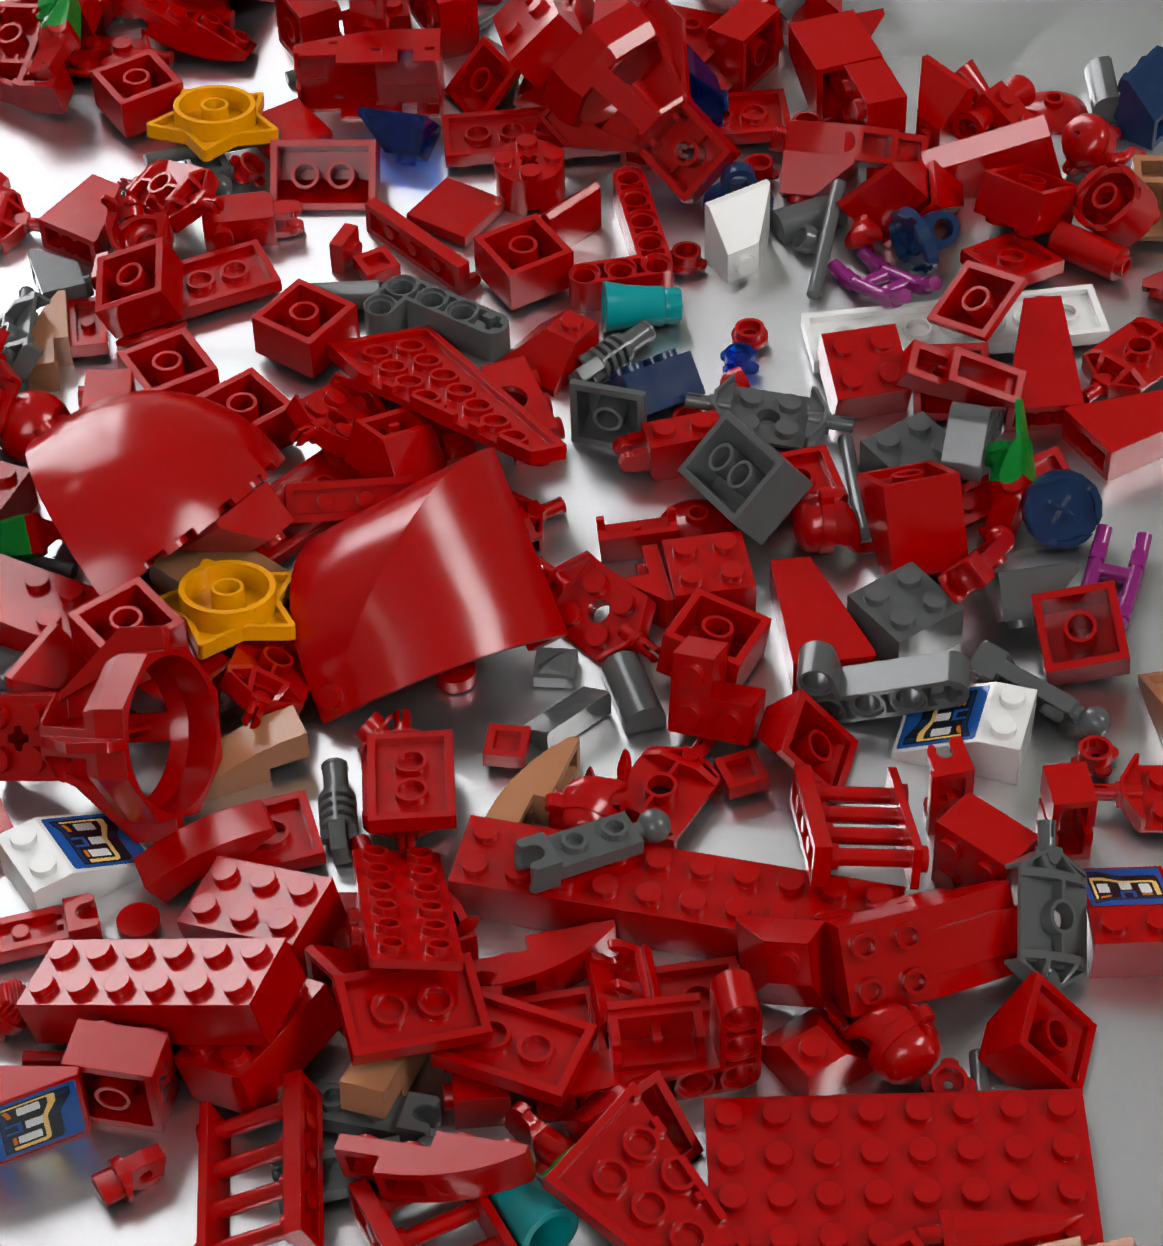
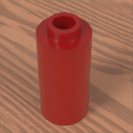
[1047,221,1132,282]

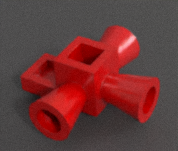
[952,59,1036,140]

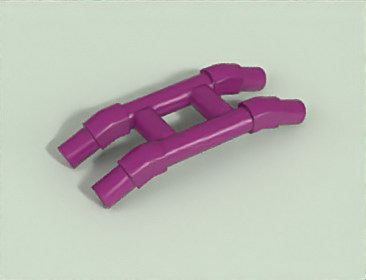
[827,246,942,309]
[1080,524,1152,631]

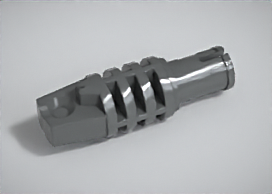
[567,320,656,383]
[318,757,359,865]

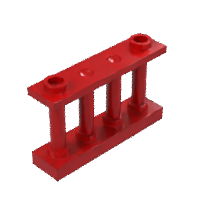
[790,764,929,890]
[194,1069,324,1246]
[348,1177,518,1246]

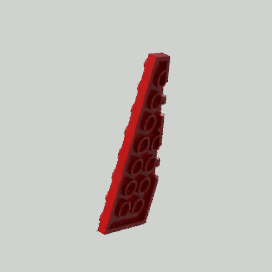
[327,325,567,467]

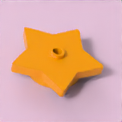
[146,85,279,162]
[160,558,296,659]

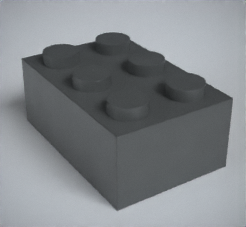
[677,409,813,545]

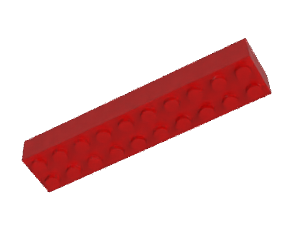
[448,815,906,965]

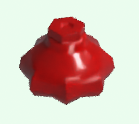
[844,214,889,253]

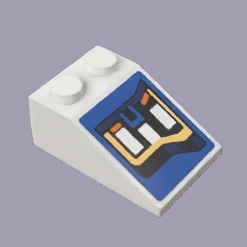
[891,681,1038,785]
[0,811,147,911]

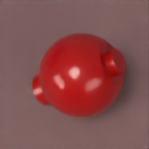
[0,390,70,466]

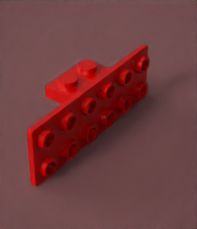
[346,845,464,971]

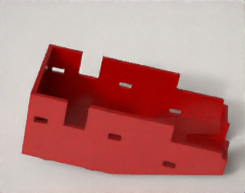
[293,28,445,119]
[814,880,1018,1018]

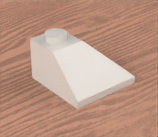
[705,179,770,284]

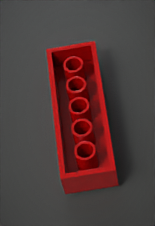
[15,937,307,1046]

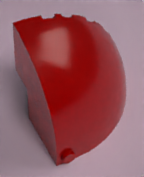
[25,390,286,596]

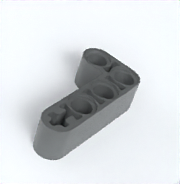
[364,274,511,362]
[941,401,1004,483]
[796,641,970,724]

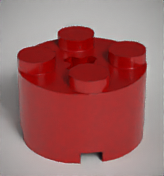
[493,133,565,216]
[1073,164,1161,248]

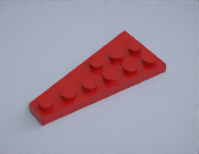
[541,1081,749,1246]

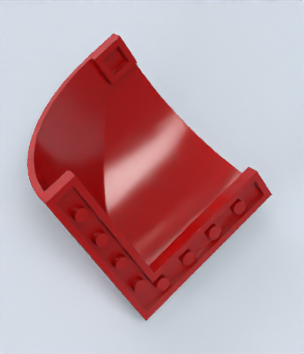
[290,447,569,724]

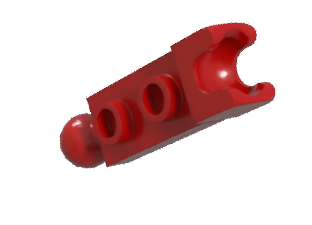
[938,524,1015,604]
[0,893,103,964]

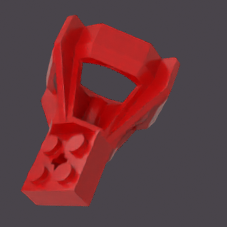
[540,0,742,204]
[0,625,222,843]

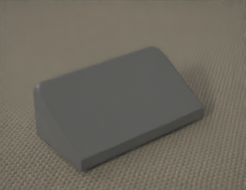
[523,686,611,752]

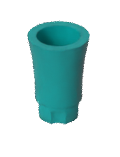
[601,281,683,333]
[488,1178,579,1246]

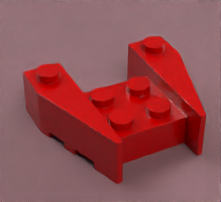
[0,0,103,114]

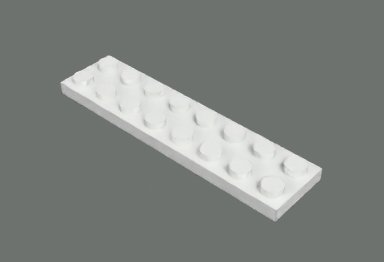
[800,284,1110,373]

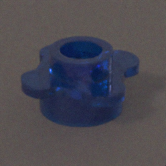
[720,342,759,375]

